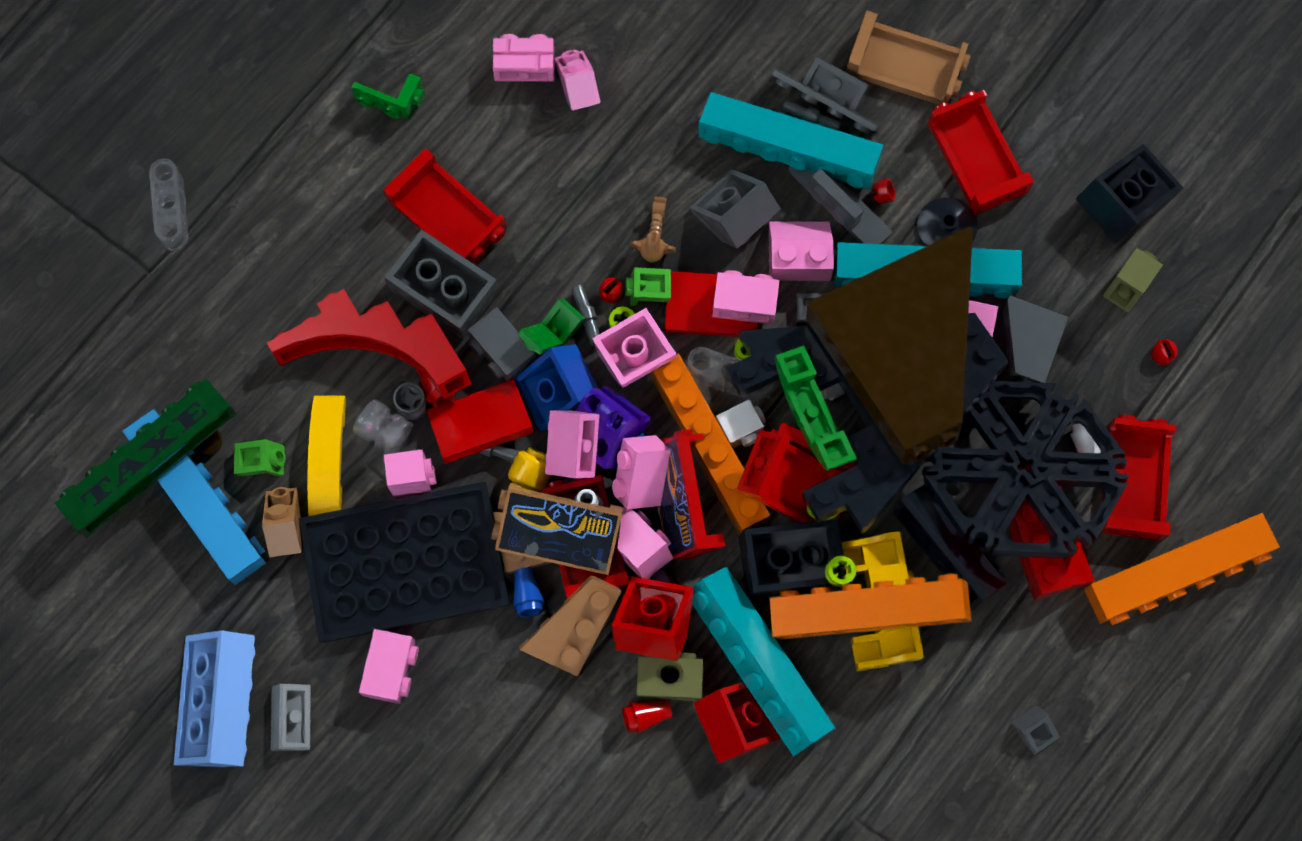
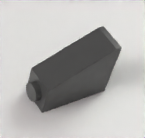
[1002,296,1068,383]

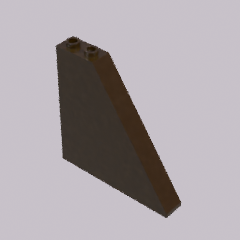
[806,226,973,465]

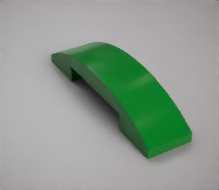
[774,346,857,471]

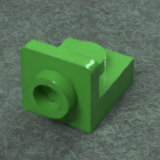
[625,268,671,306]
[234,439,286,476]

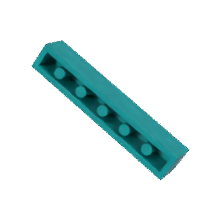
[699,92,883,190]
[834,242,1022,298]
[692,567,835,757]

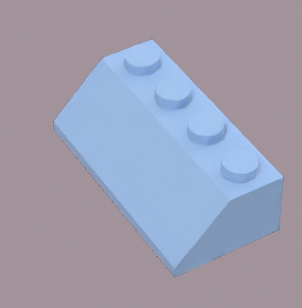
[174,631,255,767]

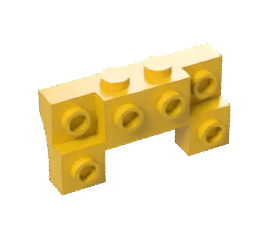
[842,531,924,671]

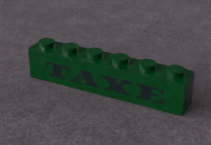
[54,379,237,538]

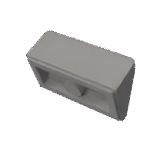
[271,684,311,751]

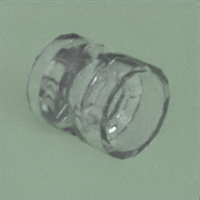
[353,399,413,454]

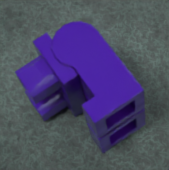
[576,386,650,469]

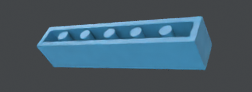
[123,409,266,585]

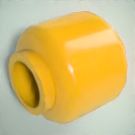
[508,447,551,492]

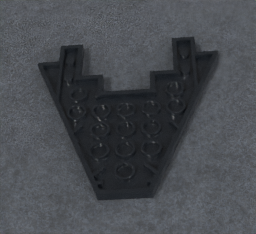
[725,313,1008,533]

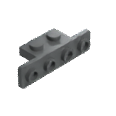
[771,57,881,134]
[788,166,892,244]

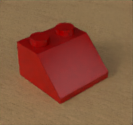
[612,576,694,662]
[693,682,781,764]

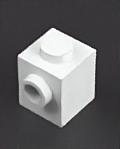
[716,399,766,448]

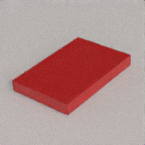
[665,271,758,337]
[426,379,534,464]

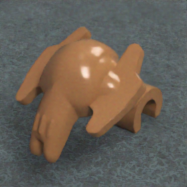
[630,197,676,262]

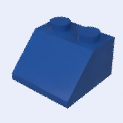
[514,344,598,432]

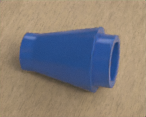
[513,568,545,618]

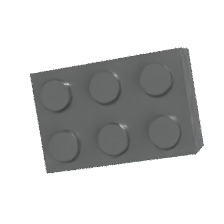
[385,229,499,339]

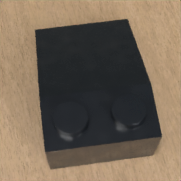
[1075,144,1183,243]
[738,519,847,599]

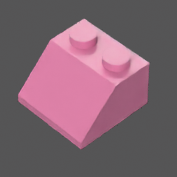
[769,221,834,281]
[592,308,677,388]

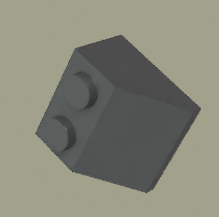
[689,169,780,249]

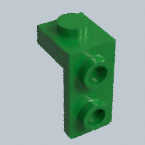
[351,74,425,120]
[518,298,586,354]

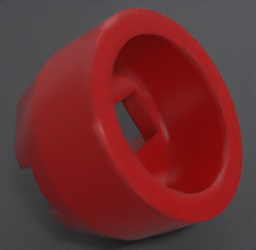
[871,178,896,204]
[599,278,624,304]
[1151,339,1178,365]

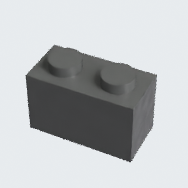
[468,307,537,381]

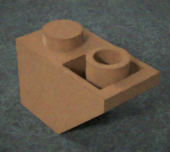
[262,487,302,557]

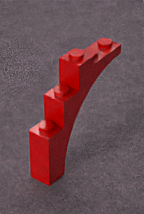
[267,289,472,399]

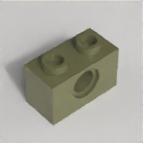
[1103,248,1163,313]
[637,653,703,702]

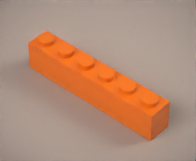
[651,353,770,535]
[1084,513,1280,626]
[770,574,971,640]

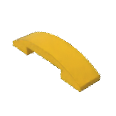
[307,396,346,516]

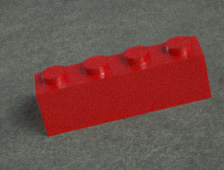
[993,465,1095,601]

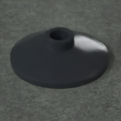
[917,197,977,246]

